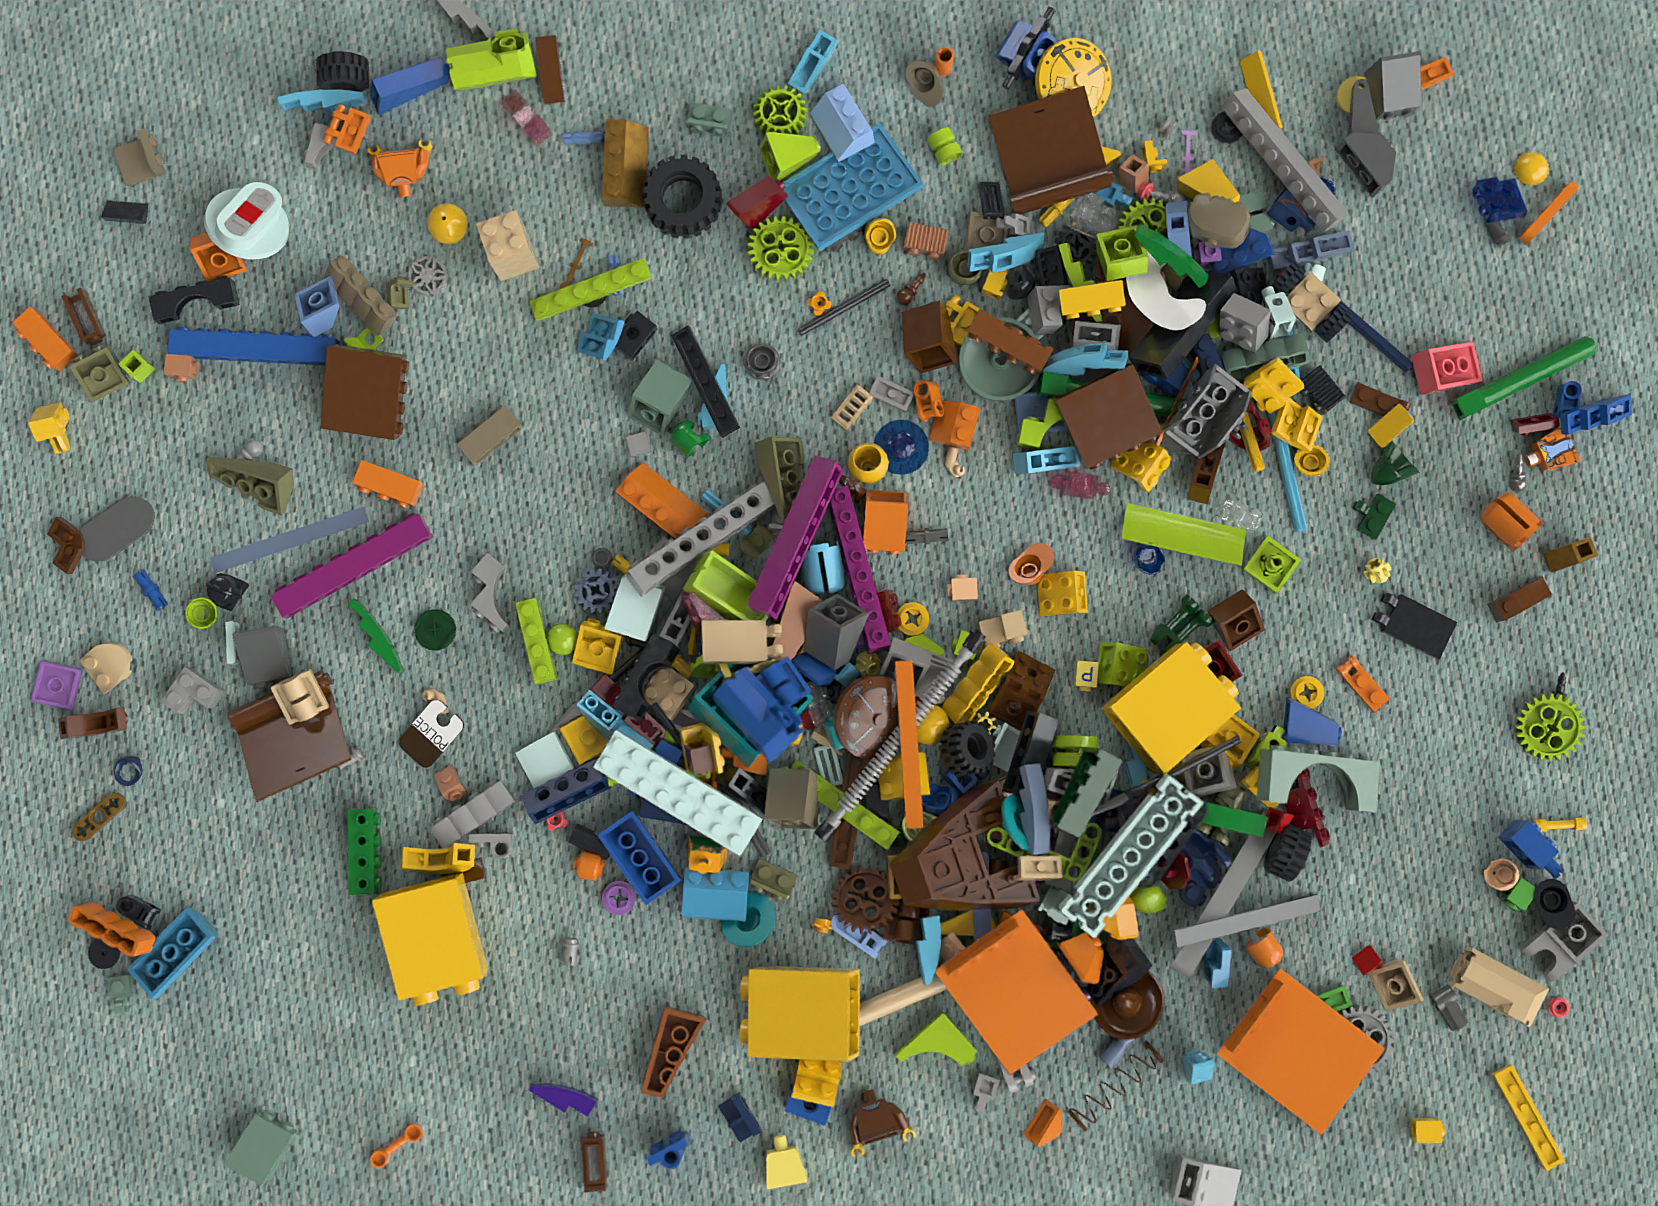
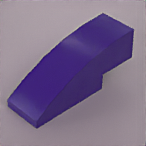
[529,1083,598,1117]

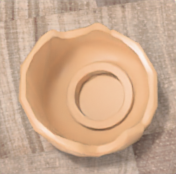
[1484,858,1520,891]

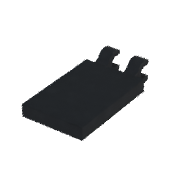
[1371,593,1458,660]

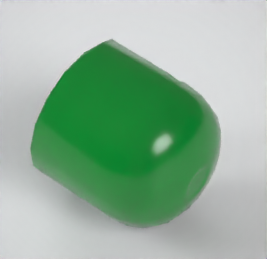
[670,420,712,458]

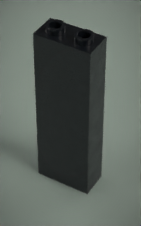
[1128,270,1238,380]

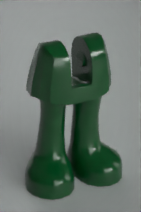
[1150,594,1214,654]

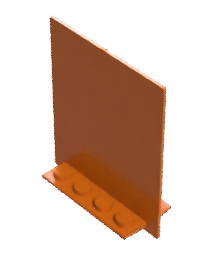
[935,909,1098,1075]
[1217,969,1384,1135]

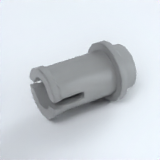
[339,746,364,771]
[562,938,579,966]

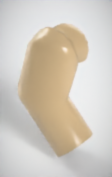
[945,447,965,477]
[422,689,449,715]

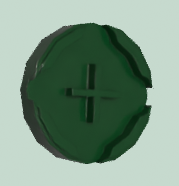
[414,609,457,651]

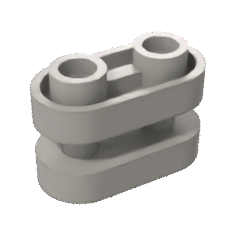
[994,1053,1036,1094]

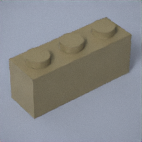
[457,405,523,466]

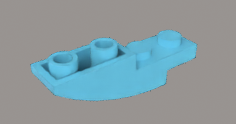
[967,232,1044,273]
[1042,343,1128,376]
[576,690,654,749]

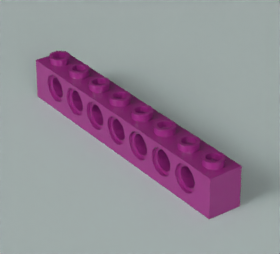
[828,486,891,655]

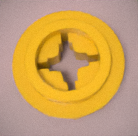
[896,602,929,636]
[1290,676,1324,709]

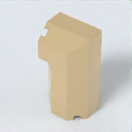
[1448,947,1549,1027]

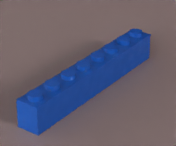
[168,327,340,366]

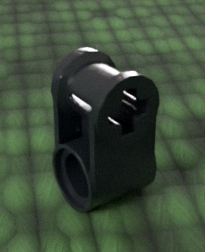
[116,895,161,930]
[1042,915,1073,943]

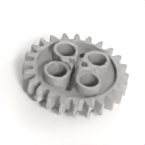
[1340,1004,1396,1075]

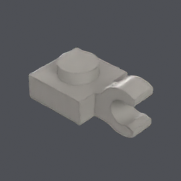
[996,213,1030,237]
[973,1073,1000,1113]

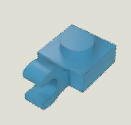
[1094,182,1133,209]

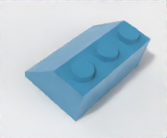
[682,868,749,921]

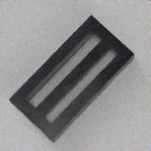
[978,182,1005,219]

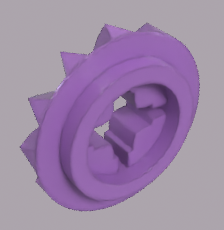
[602,881,636,915]

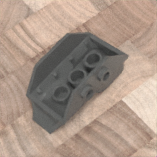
[1162,364,1252,459]

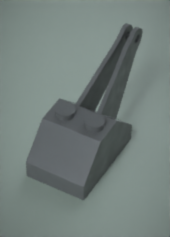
[1335,79,1396,198]

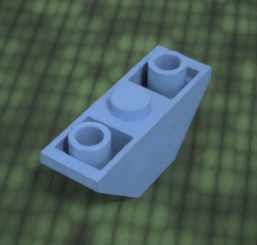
[1166,201,1191,256]

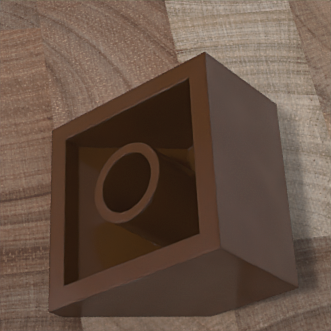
[1207,589,1265,651]

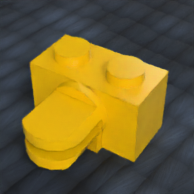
[28,402,70,454]

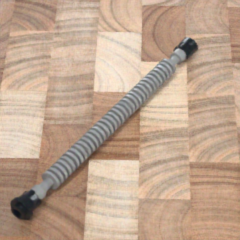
[814,629,987,843]

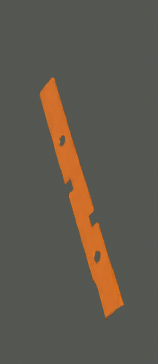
[1156,357,1199,447]

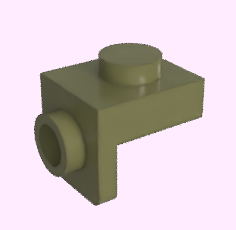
[386,277,414,310]

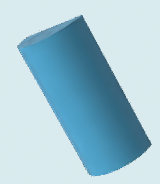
[127,907,218,999]

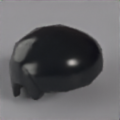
[1006,269,1035,300]

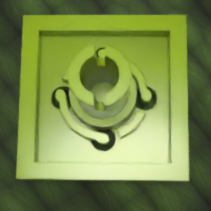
[1242,536,1301,594]

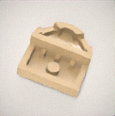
[79,642,132,694]

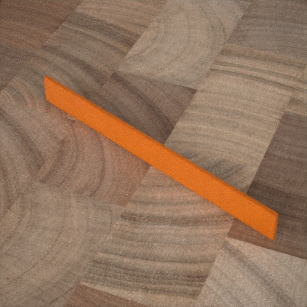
[895,661,924,829]

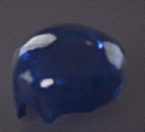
[1133,542,1165,575]

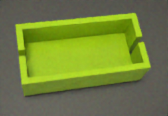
[683,550,768,621]

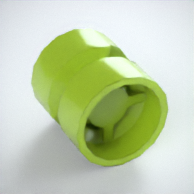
[927,127,963,166]

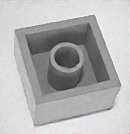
[1219,293,1271,353]

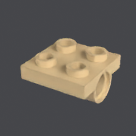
[270,668,329,725]

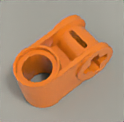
[913,380,945,422]

